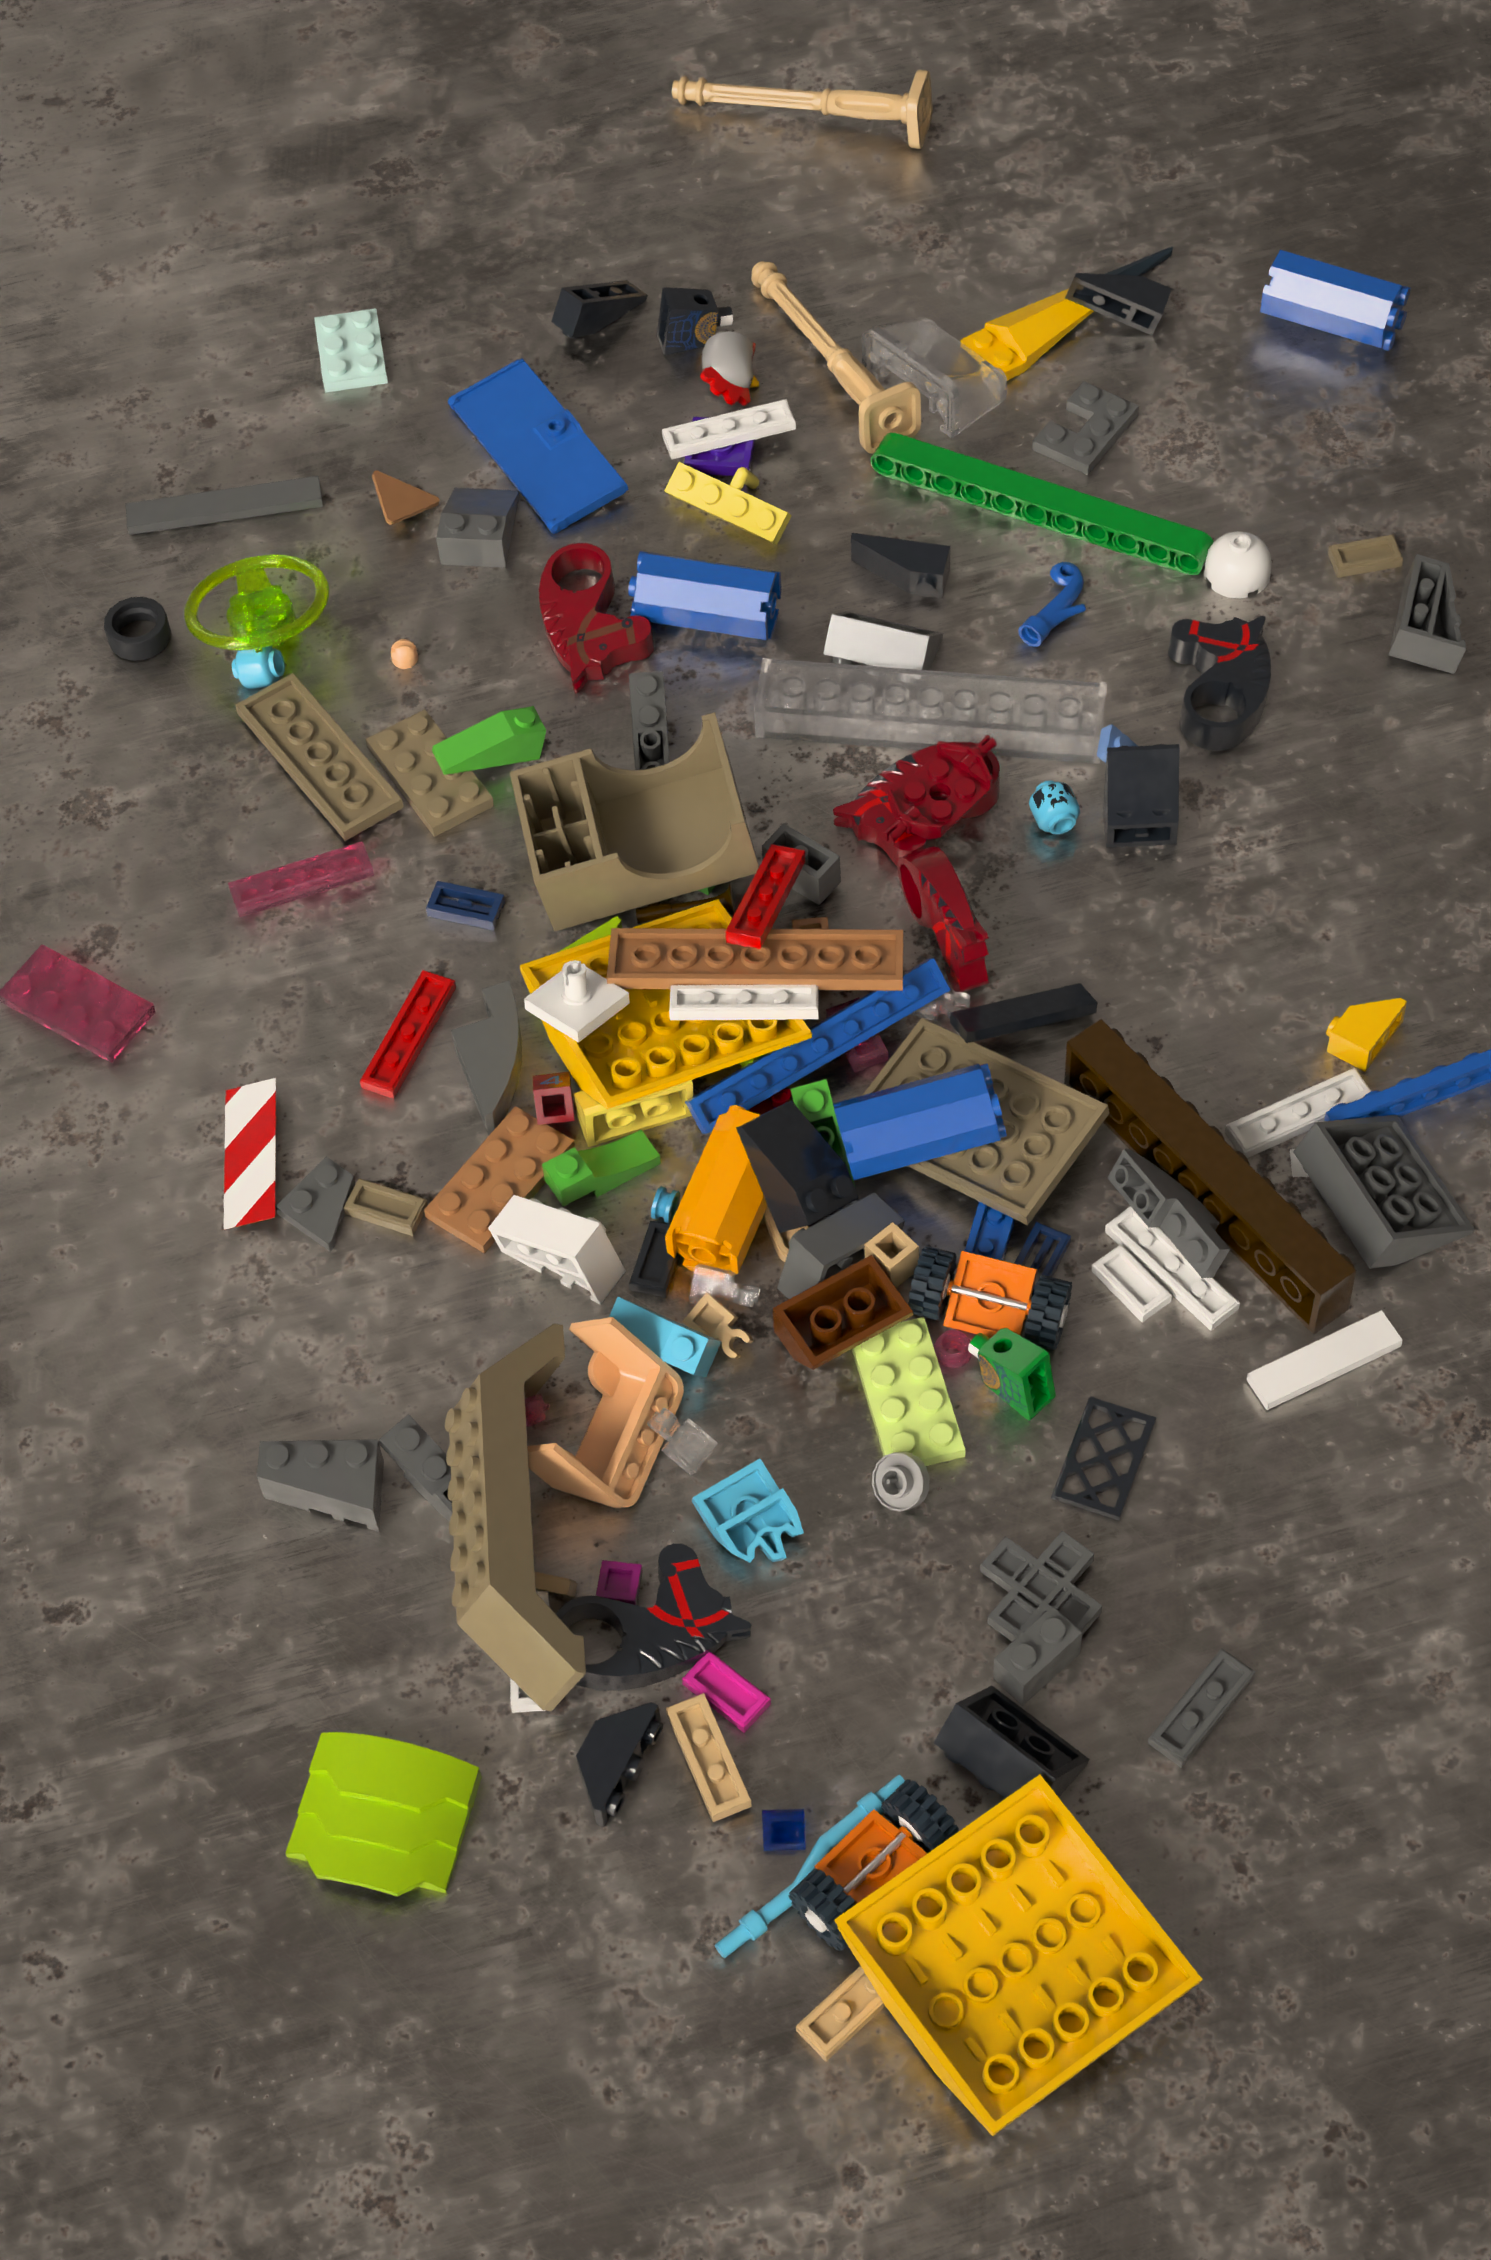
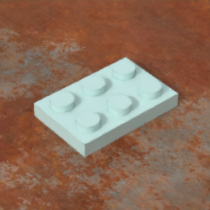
[314,308,388,393]

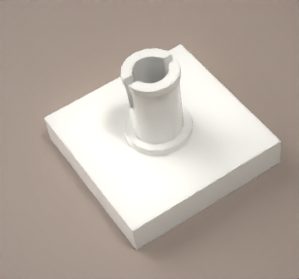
[524,960,630,1043]

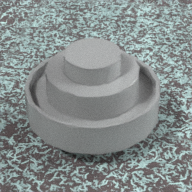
[872,1451,930,1511]

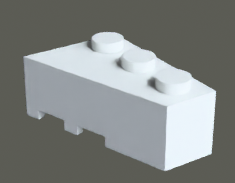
[488,1195,626,1305]

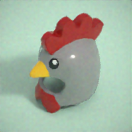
[700,331,759,406]

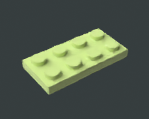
[852,1317,965,1466]

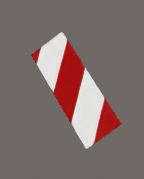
[224,1078,276,1230]

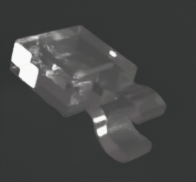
[688,1264,761,1308]
[647,1407,718,1476]

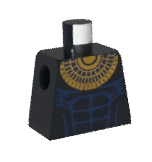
[657,287,733,355]

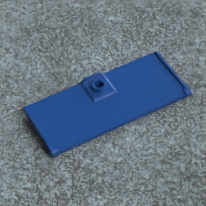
[448,358,629,534]

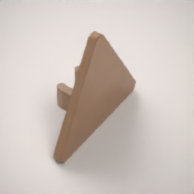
[372,470,440,525]

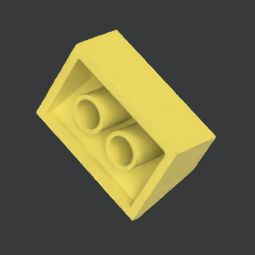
[573,1080,693,1147]

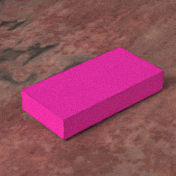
[682,1652,771,1734]

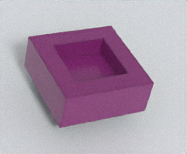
[595,1560,643,1605]

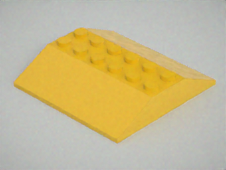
[520,899,812,1109]
[834,1774,1202,2136]

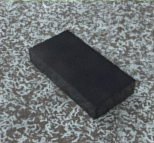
[629,1220,681,1298]

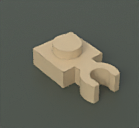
[682,1292,754,1359]

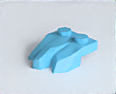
[691,1459,804,1563]

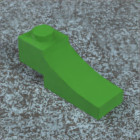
[542,1129,661,1207]

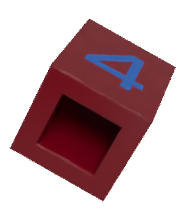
[533,1071,575,1125]

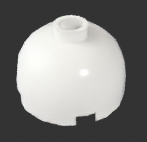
[1204,531,1272,599]

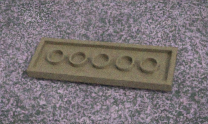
[235,673,404,841]

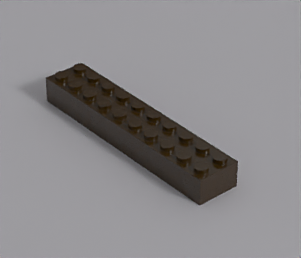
[1064,1019,1356,1335]

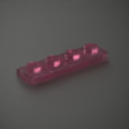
[228,841,374,918]

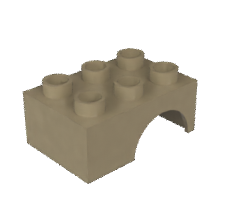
[510,712,759,932]

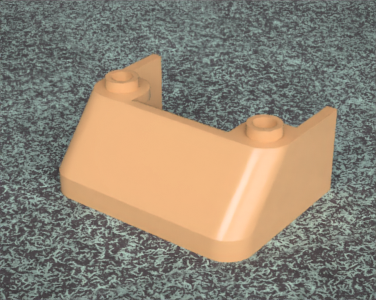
[527,1317,684,1508]

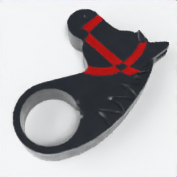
[1168,616,1271,751]
[556,1543,752,1691]

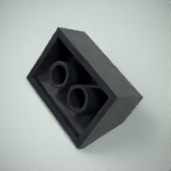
[934,1686,1090,1798]

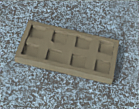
[365,709,494,837]

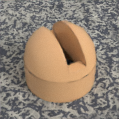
[390,639,418,669]

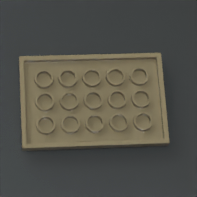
[863,1018,1109,1225]

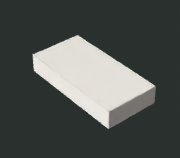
[1092,1244,1172,1323]

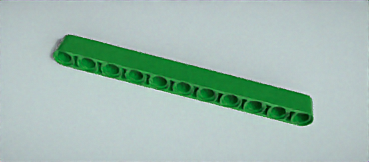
[870,432,1214,575]

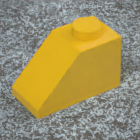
[1326,998,1407,1072]

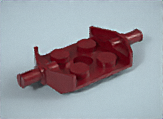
[882,735,997,844]

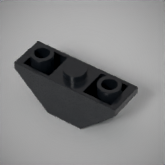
[576,1702,663,1827]

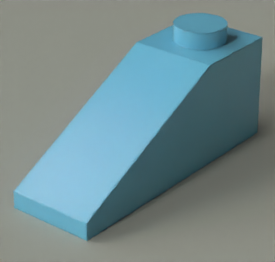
[609,1297,721,1377]

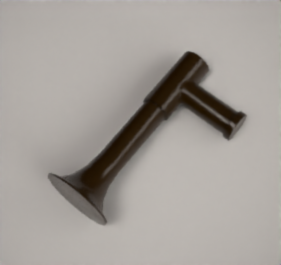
[636,883,736,924]

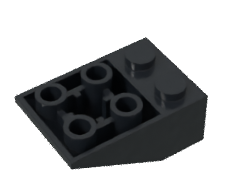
[1102,744,1180,848]

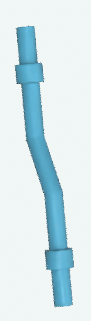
[715,1775,905,1959]

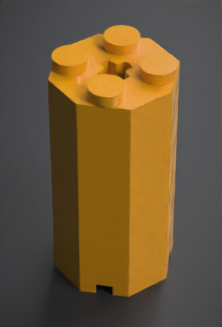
[665,1105,768,1279]

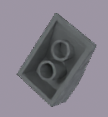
[436,488,520,568]

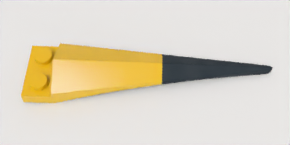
[959,247,1173,384]

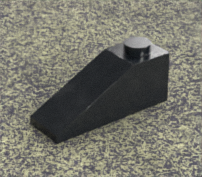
[1065,273,1172,335]
[551,280,648,338]
[851,533,950,598]

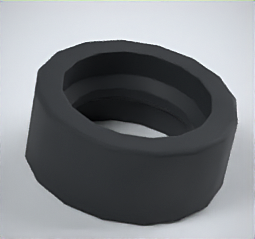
[104,597,171,661]

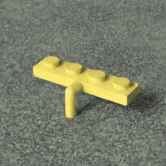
[664,462,791,545]

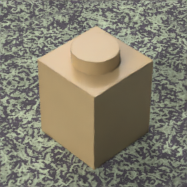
[864,1222,919,1288]

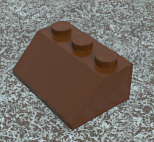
[772,1255,913,1370]

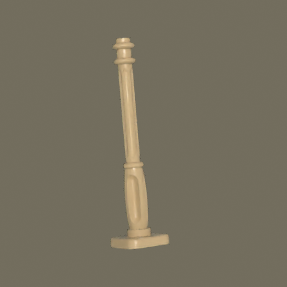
[672,70,933,149]
[751,261,921,454]

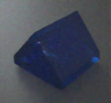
[762,1809,806,1851]

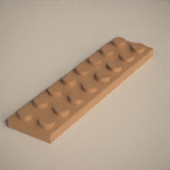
[607,928,903,991]

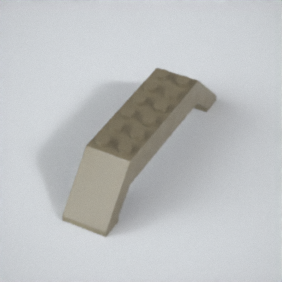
[445,1323,586,1711]

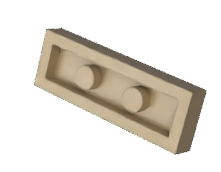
[666,1693,752,1822]

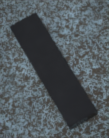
[950,983,1098,1043]

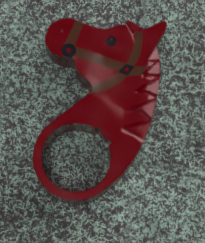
[539,543,654,693]

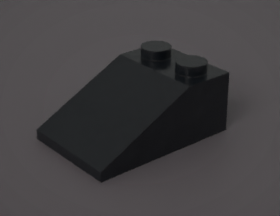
[736,1101,859,1233]

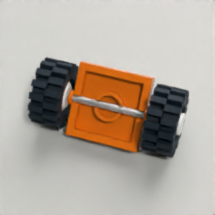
[908,1246,1072,1350]
[788,1779,959,1951]

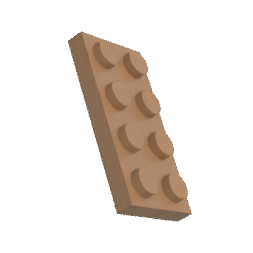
[424,1106,575,1254]

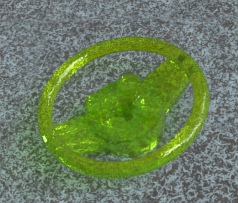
[184,555,329,653]

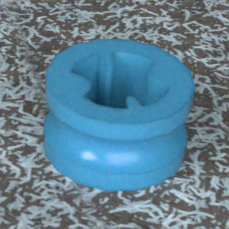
[651,1186,680,1224]

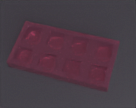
[0,944,156,1063]

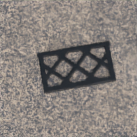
[1051,1396,1156,1520]

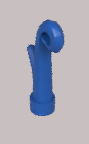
[1018,562,1086,647]

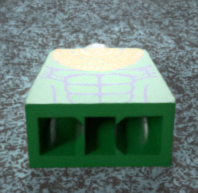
[968,1328,1056,1421]

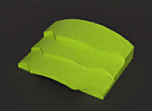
[285,1732,482,1897]

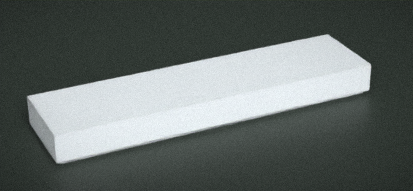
[662,399,796,460]
[669,985,819,1020]
[1225,1068,1371,1158]
[1105,1206,1240,1331]
[1247,1310,1403,1410]

